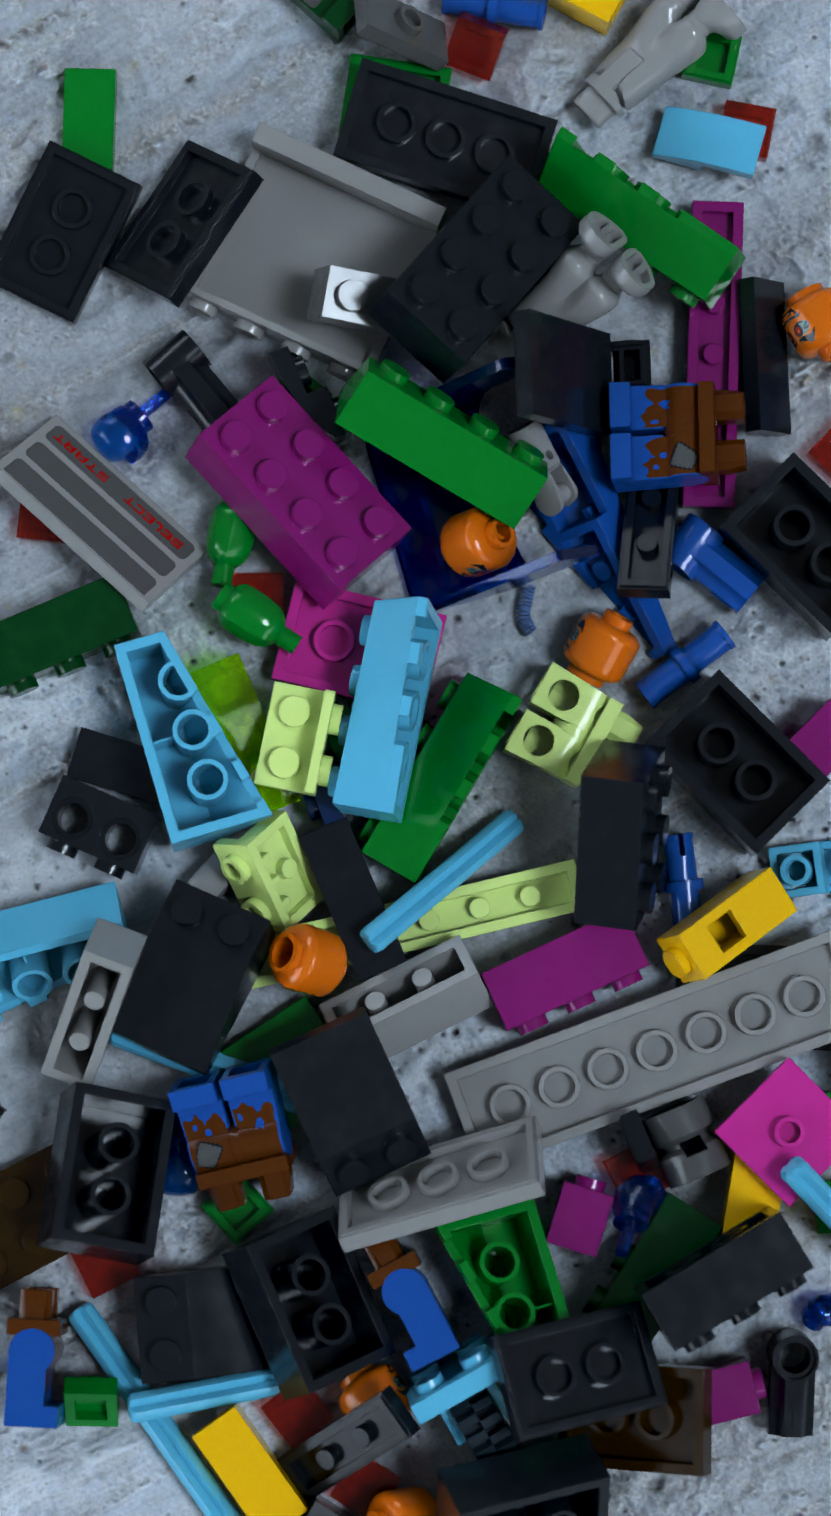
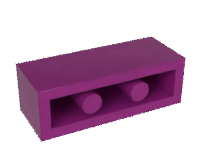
[480,925,650,1036]

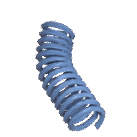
[516,584,536,636]

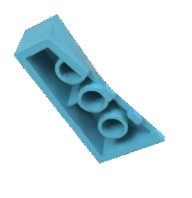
[328,596,443,823]
[114,631,273,853]
[0,881,128,1022]

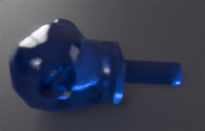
[90,389,171,464]
[163,1113,199,1197]
[612,1175,666,1258]

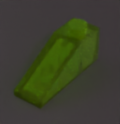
[191,653,301,810]

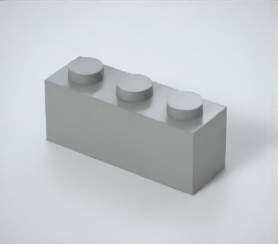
[40,917,147,1085]
[319,935,494,1058]

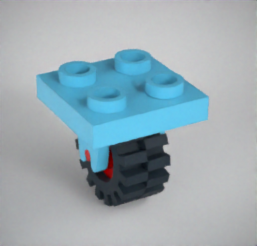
[406,1333,521,1460]

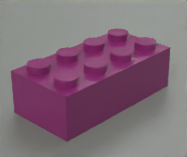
[185,375,412,610]

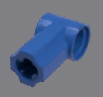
[673,513,765,614]

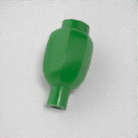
[206,499,256,588]
[211,582,303,654]

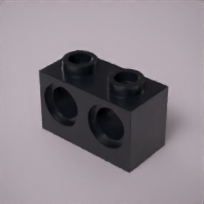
[38,774,162,880]

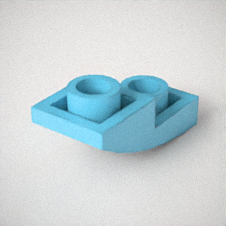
[652,106,767,180]
[768,840,831,898]

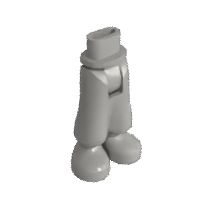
[573,0,747,128]
[487,211,655,371]

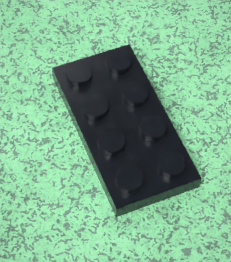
[333,58,558,201]

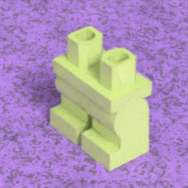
[501,662,643,789]

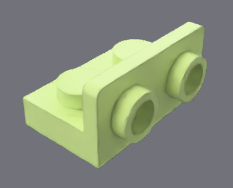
[254,681,344,797]
[213,810,324,932]

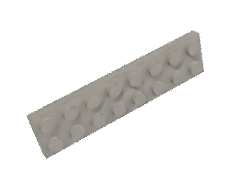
[443,930,831,1149]

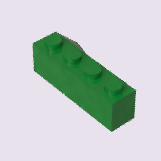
[539,127,746,310]
[335,356,548,529]
[358,672,522,885]
[434,1199,570,1335]

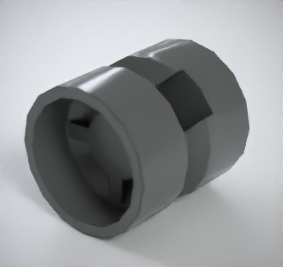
[642,1095,732,1189]

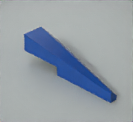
[529,423,676,659]

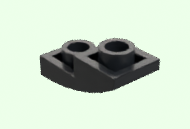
[268,346,346,444]

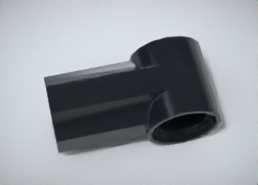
[143,329,238,430]
[766,1328,819,1438]

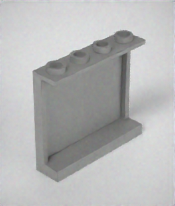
[186,122,446,382]

